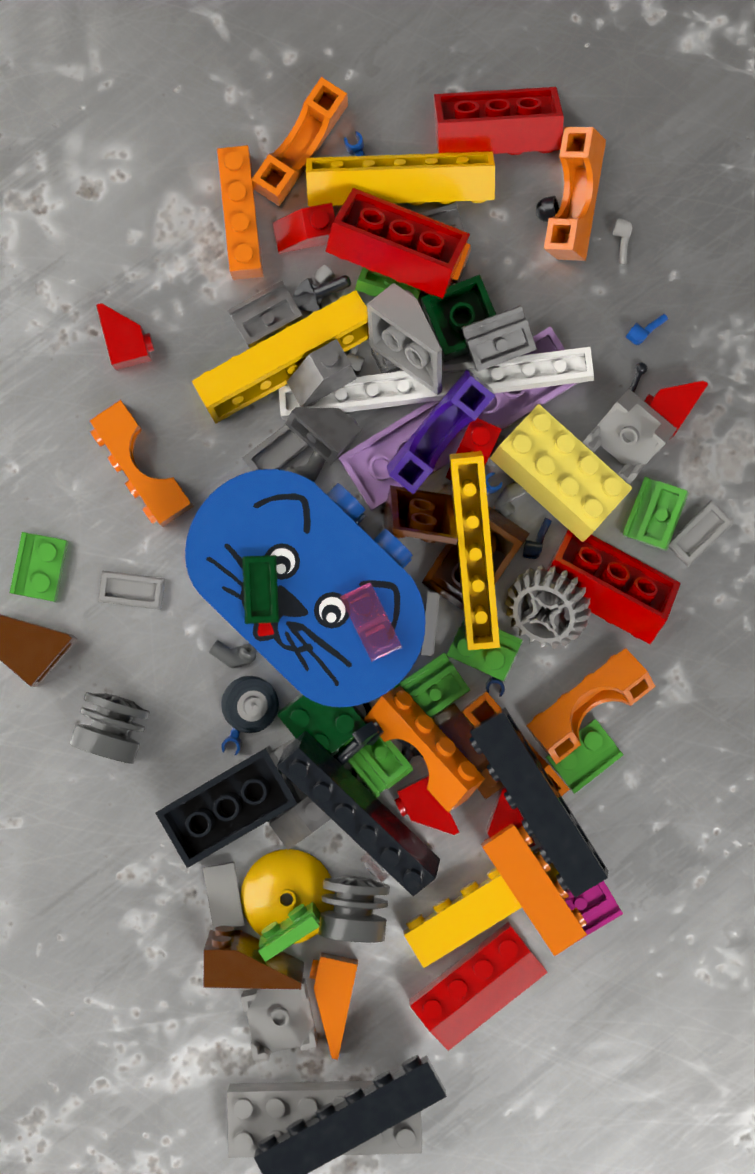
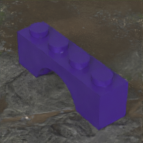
[387,369,495,494]

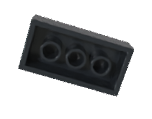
[155,745,301,868]

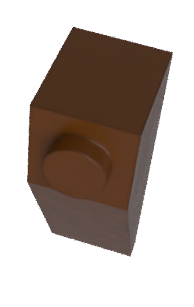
[432,703,504,800]

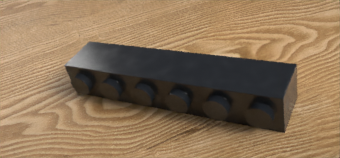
[469,708,609,898]
[277,731,440,896]
[254,1055,447,1174]

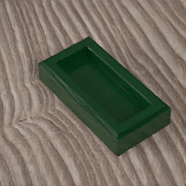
[242,555,279,624]

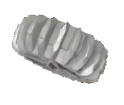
[505,565,591,649]

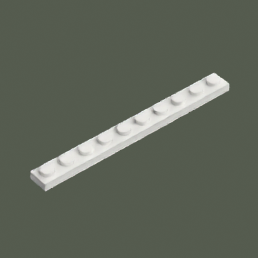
[279,347,594,420]

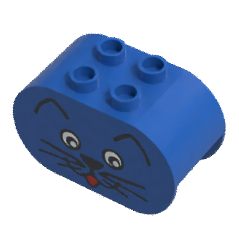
[185,469,426,707]

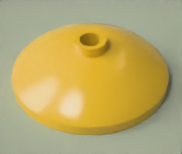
[241,849,335,944]

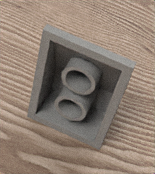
[367,283,442,395]

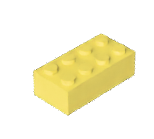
[490,404,632,542]

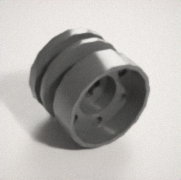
[70,692,150,764]
[318,875,390,943]

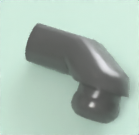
[284,451,326,482]
[494,481,527,517]
[209,640,257,668]

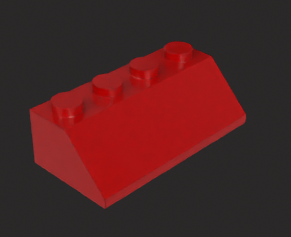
[434,87,564,155]
[325,188,470,298]
[546,529,681,645]
[409,922,548,1051]

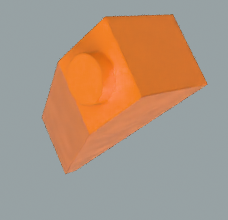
[309,952,358,1060]

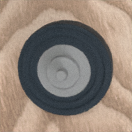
[221,676,279,733]

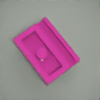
[564,881,623,940]

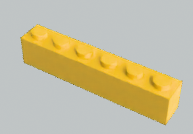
[306,151,495,206]
[192,290,369,424]
[449,451,500,651]
[403,847,559,968]

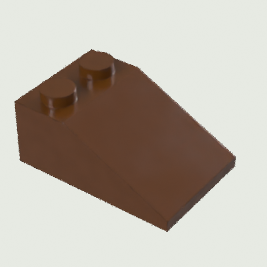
[383,485,458,545]
[422,506,530,610]
[203,926,304,990]

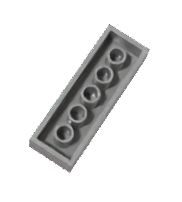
[227,1081,422,1158]

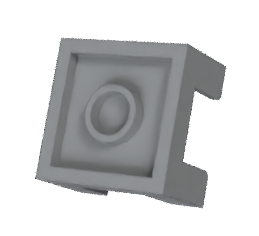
[582,388,677,484]
[241,978,318,1061]

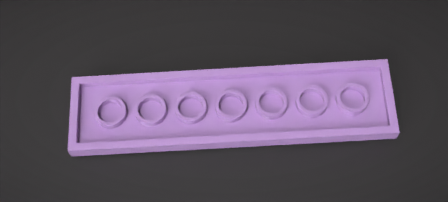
[338,326,578,511]

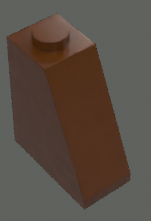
[0,614,77,687]

